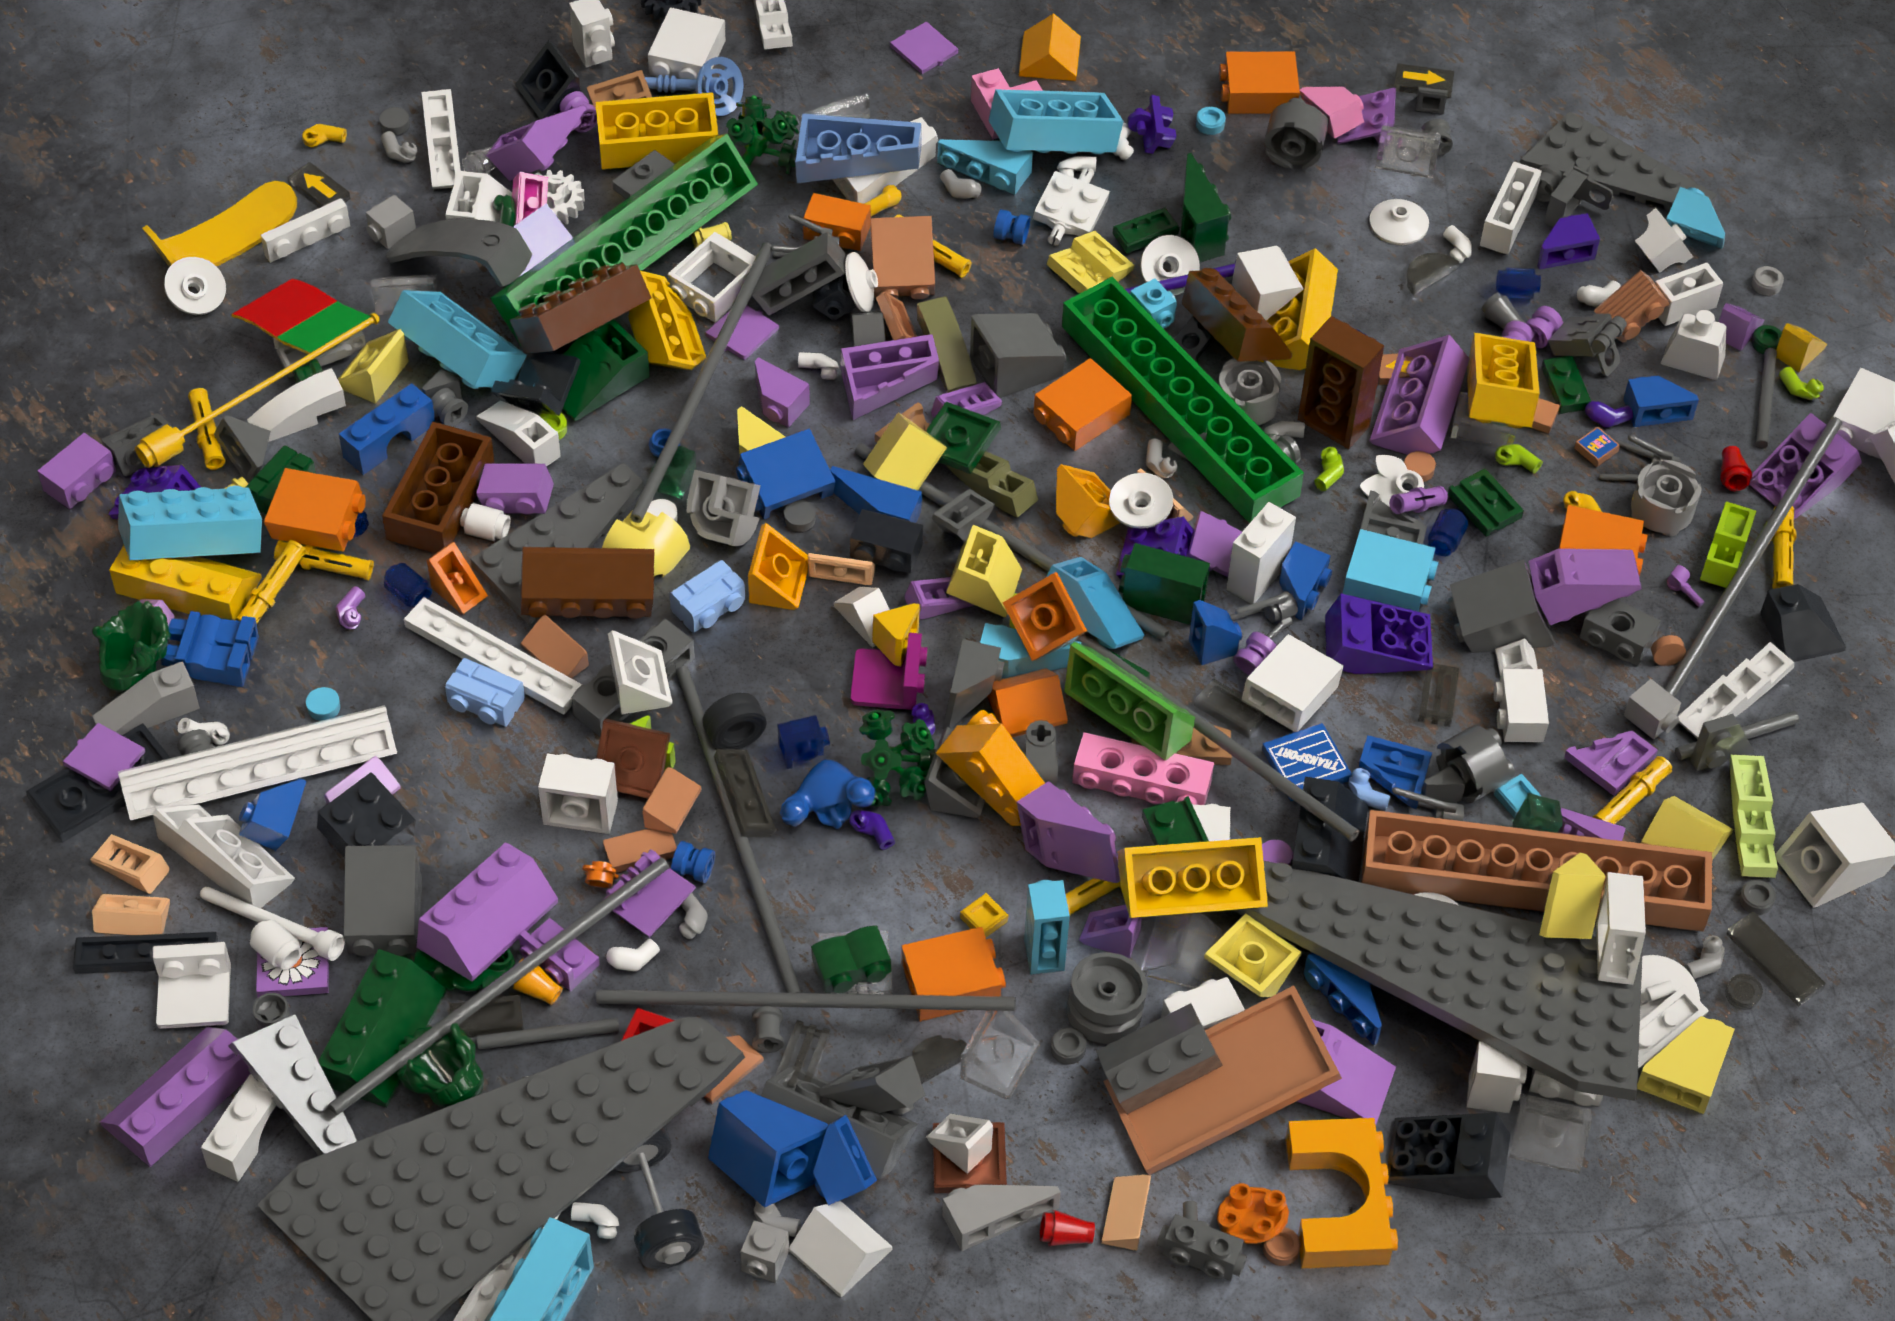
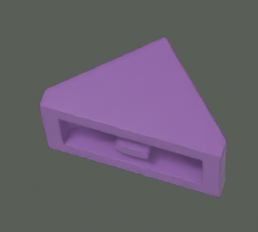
[1719,303,1765,351]
[1079,904,1142,959]

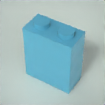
[1343,529,1439,612]

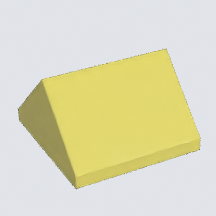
[338,329,409,404]
[863,412,947,490]
[1641,796,1733,860]
[1539,852,1605,939]
[1204,913,1301,997]

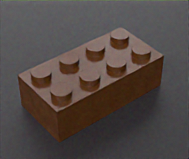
[510,262,652,354]
[1297,316,1385,449]
[382,421,495,553]

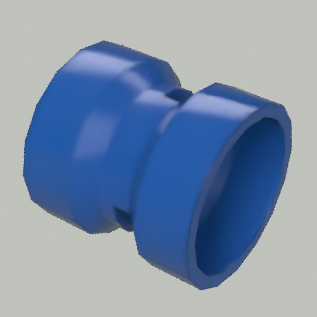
[993,209,1031,245]
[671,841,715,883]

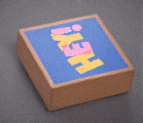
[1574,427,1620,467]

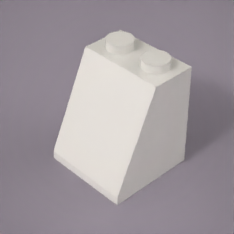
[1775,803,1895,908]

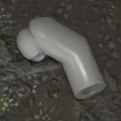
[940,169,981,199]
[1264,421,1305,443]
[754,1201,801,1237]

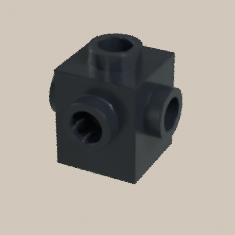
[812,271,857,321]

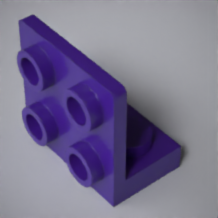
[109,465,201,519]
[1116,516,1194,579]

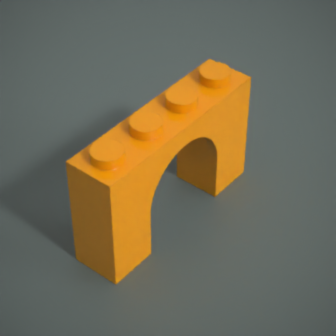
[1285,1118,1398,1269]

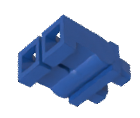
[161,611,259,687]

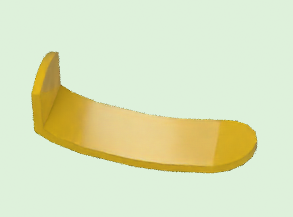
[142,181,297,267]

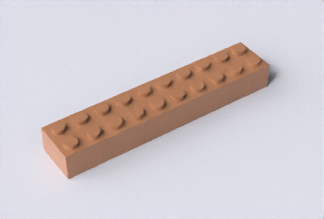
[1361,810,1712,932]

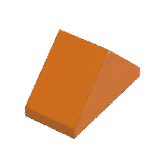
[427,542,488,614]

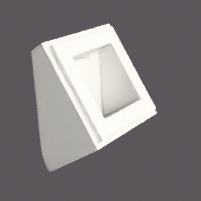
[1495,638,1538,676]

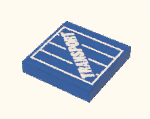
[1262,723,1352,801]

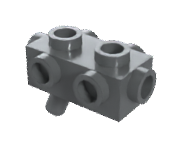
[1157,1201,1247,1281]

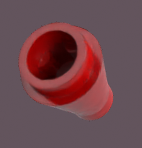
[1720,446,1752,491]
[1039,1210,1095,1246]

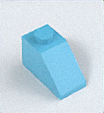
[1666,187,1725,249]

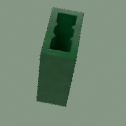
[1118,543,1210,625]

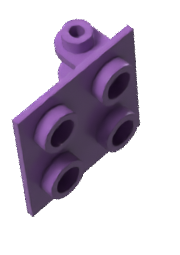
[1338,87,1396,146]
[604,849,696,938]

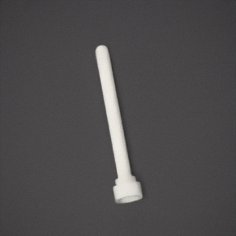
[200,887,345,961]

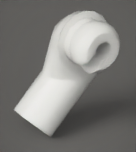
[1443,225,1472,263]
[1577,280,1621,307]
[798,352,839,380]
[178,718,230,745]
[606,939,660,972]
[571,1202,619,1239]

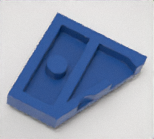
[1358,735,1432,809]

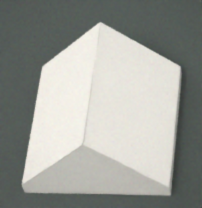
[1232,246,1303,320]
[608,630,672,715]
[789,1201,892,1298]

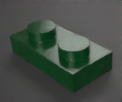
[1541,356,1591,414]

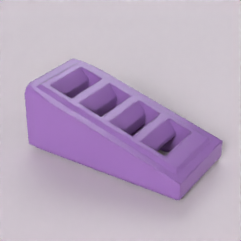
[931,382,1002,418]
[905,577,974,620]
[1553,808,1626,841]

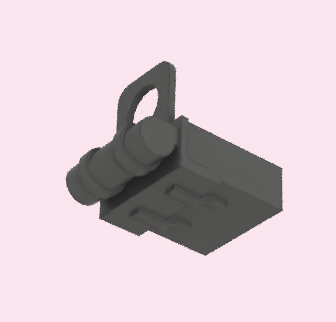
[1544,158,1613,227]
[1548,313,1627,376]

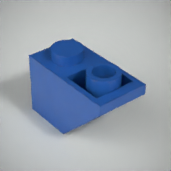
[1279,541,1332,620]

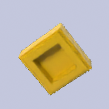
[960,893,1009,937]

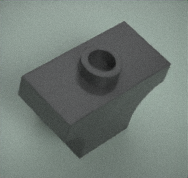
[612,150,674,199]

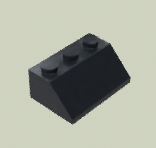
[1291,777,1368,882]

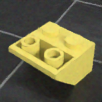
[946,525,1022,618]

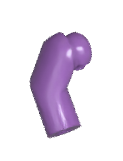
[335,586,366,629]

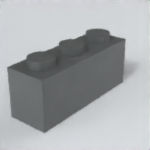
[752,232,845,315]

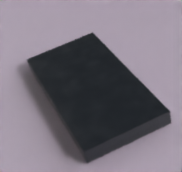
[26,723,171,843]

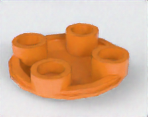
[1216,1183,1289,1244]

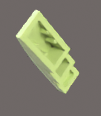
[1730,755,1778,878]

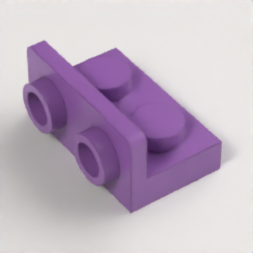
[519,918,600,991]

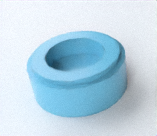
[1196,107,1226,135]
[306,687,341,721]

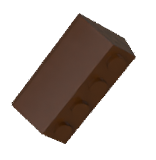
[1181,268,1292,362]
[520,547,655,619]

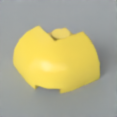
[602,510,690,577]

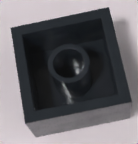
[317,772,416,858]

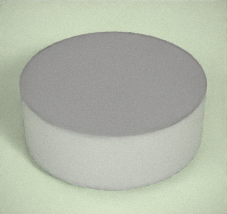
[1751,266,1784,296]

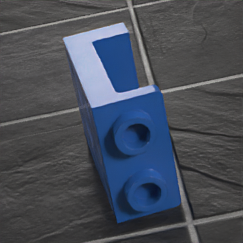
[736,428,836,520]

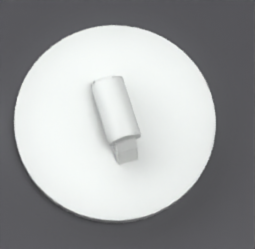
[1640,955,1700,1020]

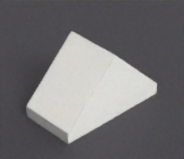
[834,587,890,648]
[926,1114,993,1174]

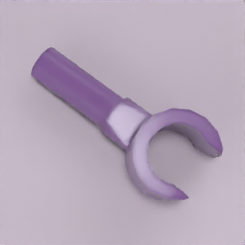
[1667,565,1705,607]

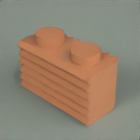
[1594,270,1670,343]

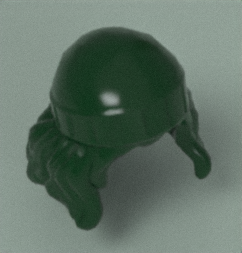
[92,601,171,693]
[397,1023,484,1109]

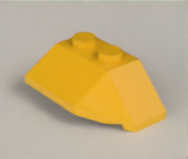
[628,271,707,370]

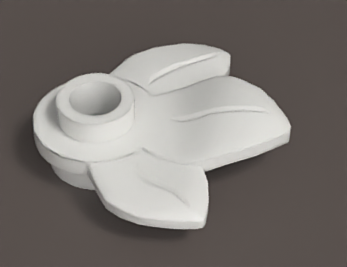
[1360,455,1424,507]

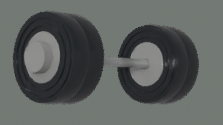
[614,1125,704,1269]

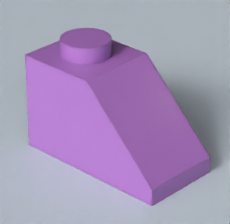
[755,357,810,428]

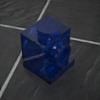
[777,715,830,769]

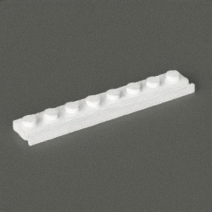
[118,705,397,820]

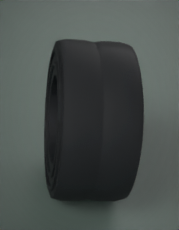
[702,693,767,751]

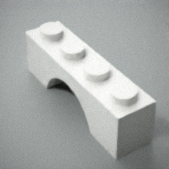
[201,1074,276,1182]

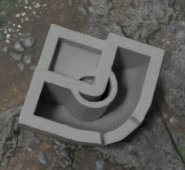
[686,470,761,546]

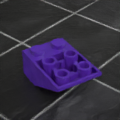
[1325,593,1433,674]

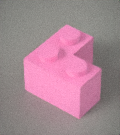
[971,68,1043,140]

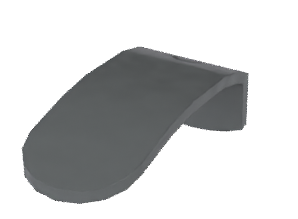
[386,219,532,287]

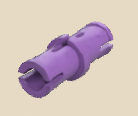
[1389,486,1448,514]

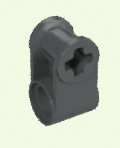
[1025,720,1058,786]

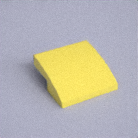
[1046,231,1135,294]

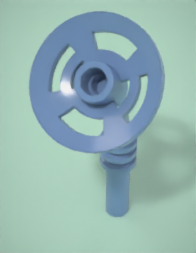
[645,57,744,116]

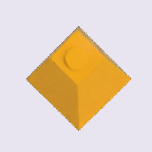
[1056,464,1121,538]

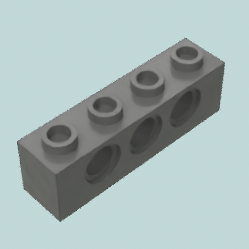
[571,618,695,737]

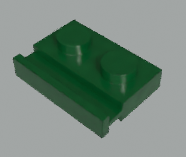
[1447,468,1524,537]
[1142,796,1209,846]

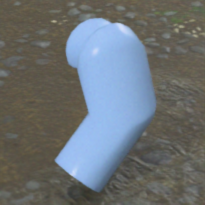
[1349,768,1390,811]

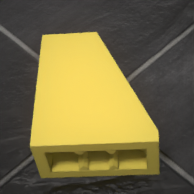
[1637,1016,1735,1114]

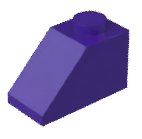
[1537,213,1600,270]

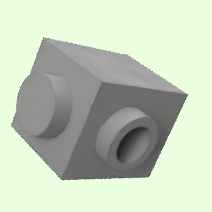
[366,195,416,249]
[1624,679,1681,739]
[740,1220,789,1283]

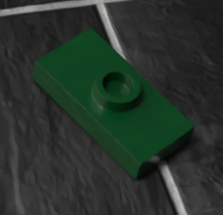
[1112,207,1180,253]

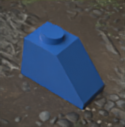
[1623,376,1699,427]
[1189,600,1242,665]
[239,778,307,851]
[813,1115,877,1206]

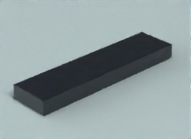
[73,932,218,974]

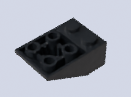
[1387,1112,1511,1199]

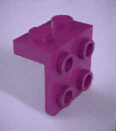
[851,633,928,710]

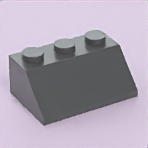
[1096,1003,1223,1114]

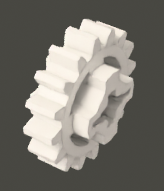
[535,170,585,224]

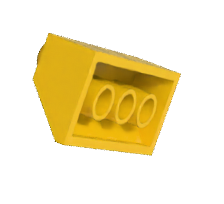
[1260,248,1338,370]
[109,545,262,620]
[1117,837,1268,918]

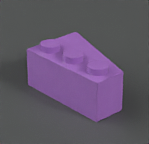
[840,334,939,420]

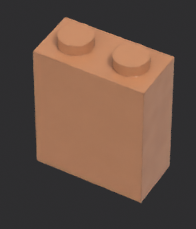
[871,216,935,299]

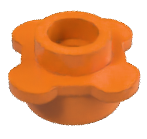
[582,861,619,888]

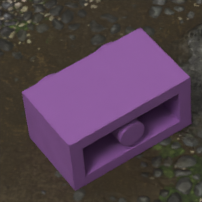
[37,433,116,509]
[476,464,554,514]

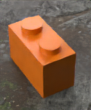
[803,193,871,251]

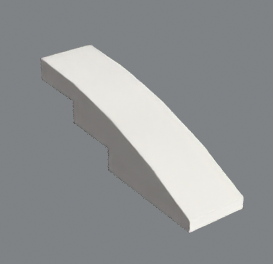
[753,0,793,49]
[421,89,461,190]
[1678,642,1794,739]

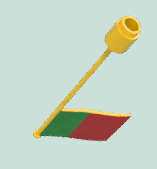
[135,278,380,468]

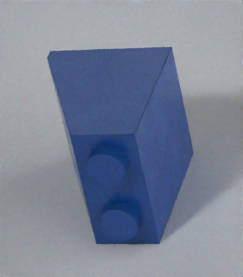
[708,1090,828,1208]

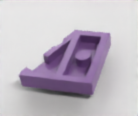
[1564,731,1658,796]

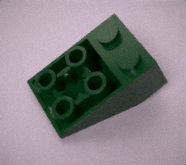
[1180,153,1231,263]
[562,319,650,422]

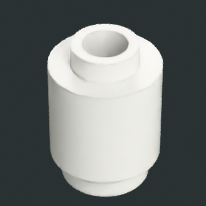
[460,503,511,542]
[250,920,302,970]

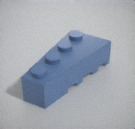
[795,114,922,183]

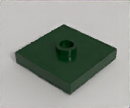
[925,402,1001,474]

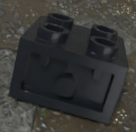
[491,352,581,416]

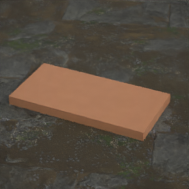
[1103,985,1342,1175]

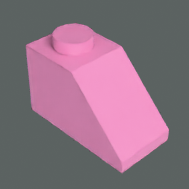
[1300,87,1364,139]

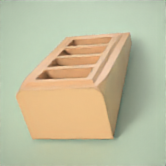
[90,834,169,894]

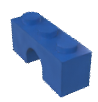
[339,383,435,475]

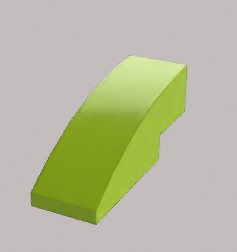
[1700,501,1756,588]

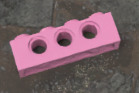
[1072,732,1214,805]

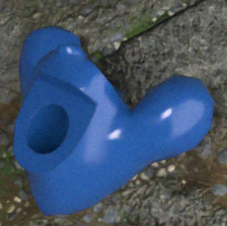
[780,759,875,829]

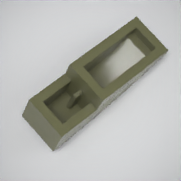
[917,296,977,393]
[944,451,1039,518]

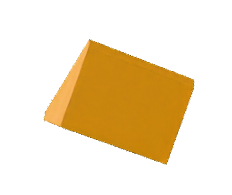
[1019,13,1081,81]
[748,523,808,610]

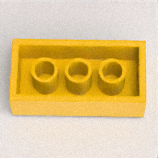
[595,93,719,169]
[1467,333,1540,428]

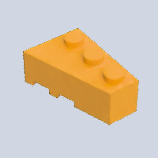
[936,723,1045,826]

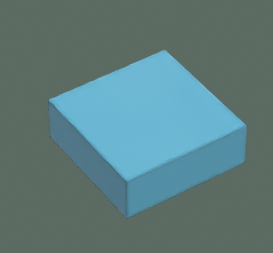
[1494,774,1543,818]

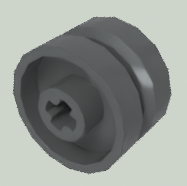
[1066,952,1148,1044]

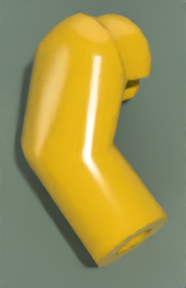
[302,124,347,147]
[864,185,902,217]
[1563,491,1602,512]

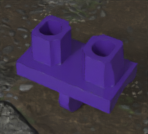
[1127,94,1176,154]

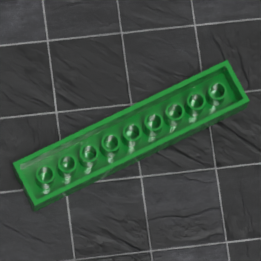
[490,133,758,346]
[1062,277,1304,523]

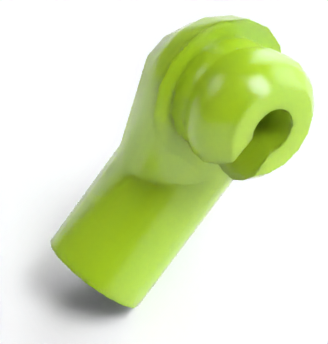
[1779,367,1824,400]
[1495,444,1543,474]
[1314,447,1344,491]

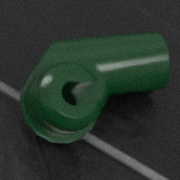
[493,195,516,227]

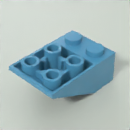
[1046,557,1144,649]

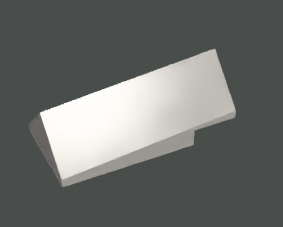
[153,804,295,908]

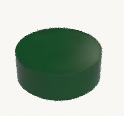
[1752,325,1782,354]

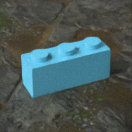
[1024,880,1070,975]

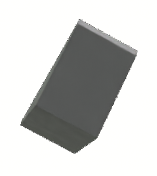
[849,311,885,347]
[214,416,271,484]
[932,489,995,543]

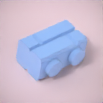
[669,560,745,633]
[445,658,525,727]

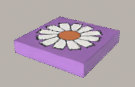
[256,927,329,998]

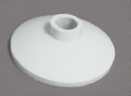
[1369,199,1429,245]
[1140,235,1200,295]
[845,252,878,312]
[164,257,226,315]
[1109,473,1173,528]

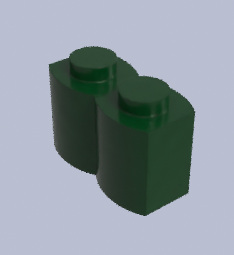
[811,925,892,993]

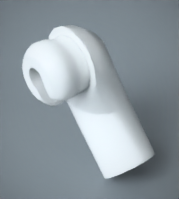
[1113,123,1134,160]
[1057,156,1096,177]

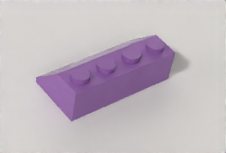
[1370,335,1470,455]
[417,842,558,981]
[100,1027,251,1167]

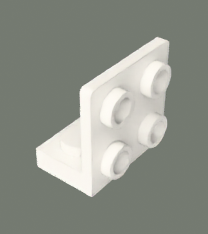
[153,942,231,1029]

